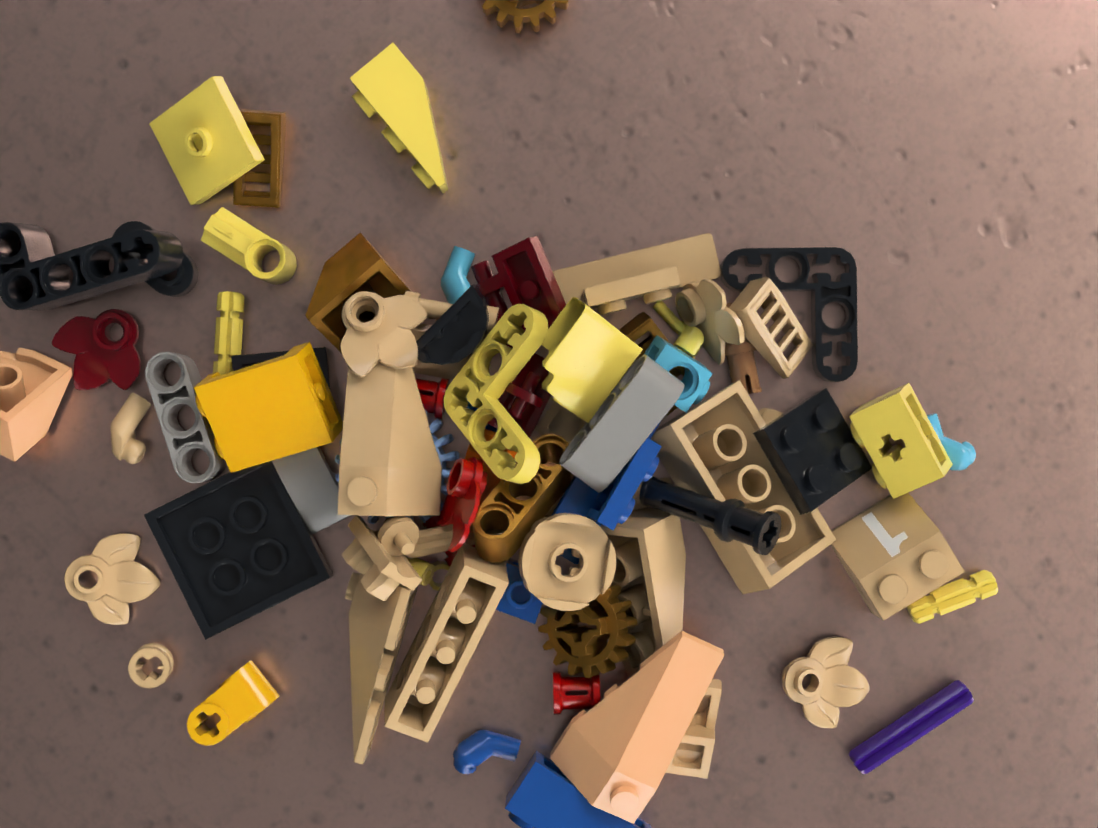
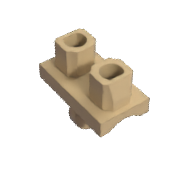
[341,515,422,601]

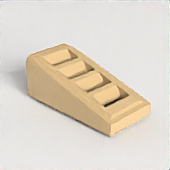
[729,277,813,379]

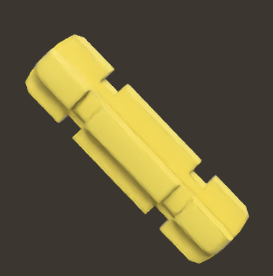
[213,291,245,375]
[907,570,998,624]

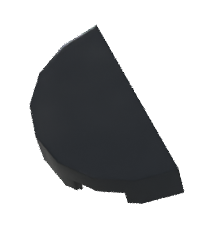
[416,284,489,365]

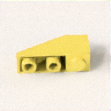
[350,42,448,194]

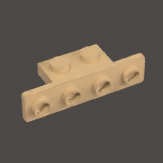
[552,233,721,315]

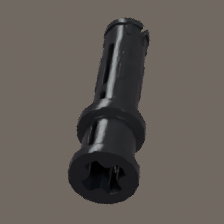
[639,476,782,555]

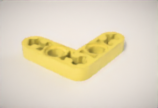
[444,304,548,484]

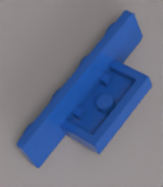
[551,420,662,564]

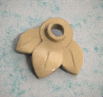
[675,279,745,365]
[340,291,428,377]
[64,533,160,625]
[782,636,870,728]

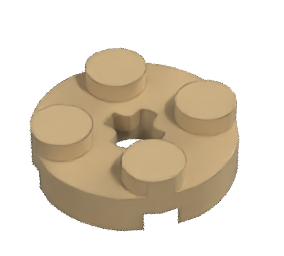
[518,513,617,611]

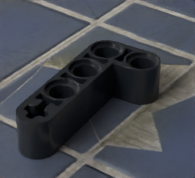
[0,222,184,310]

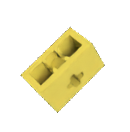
[849,383,953,499]

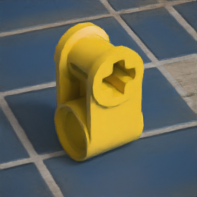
[187,660,280,746]

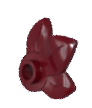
[52,309,141,390]

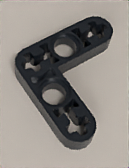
[720,247,858,382]

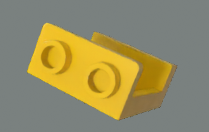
[193,342,343,473]

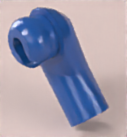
[453,729,521,774]

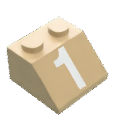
[831,493,965,621]

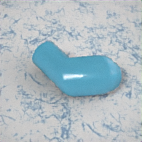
[441,246,475,304]
[927,413,976,471]

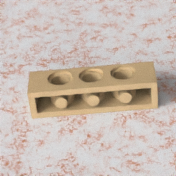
[384,543,509,743]

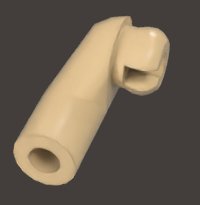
[110,393,151,464]

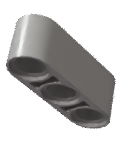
[145,352,226,484]
[559,354,684,493]

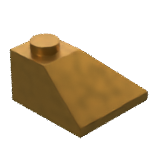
[305,232,411,354]

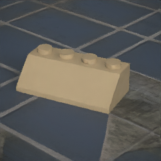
[651,380,836,595]

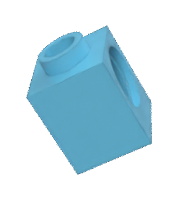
[644,335,713,413]

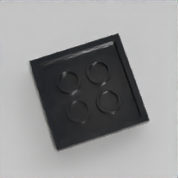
[144,461,333,640]

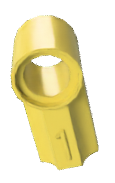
[201,207,297,285]

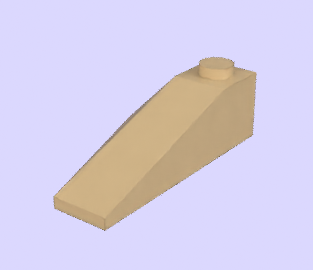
[338,361,442,517]

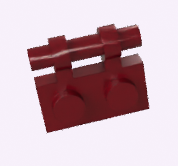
[471,236,566,348]

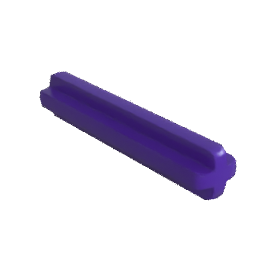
[849,680,974,774]

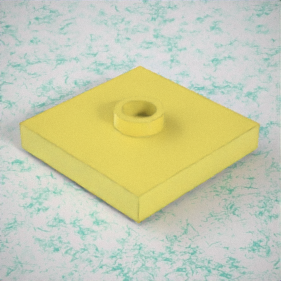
[149,76,265,205]

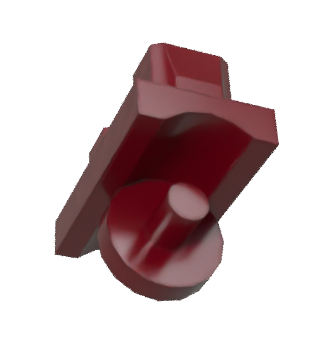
[487,353,551,438]

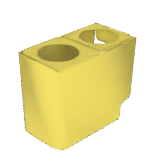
[542,297,643,423]

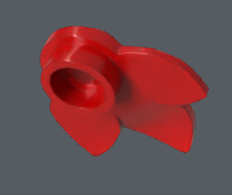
[437,457,488,552]

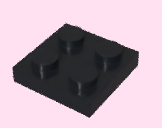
[753,388,872,515]

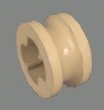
[128,643,174,689]

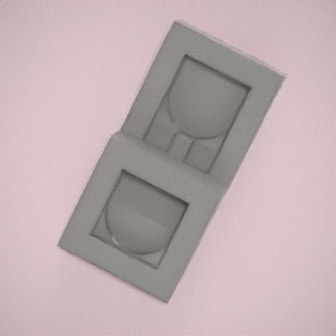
[272,446,352,534]

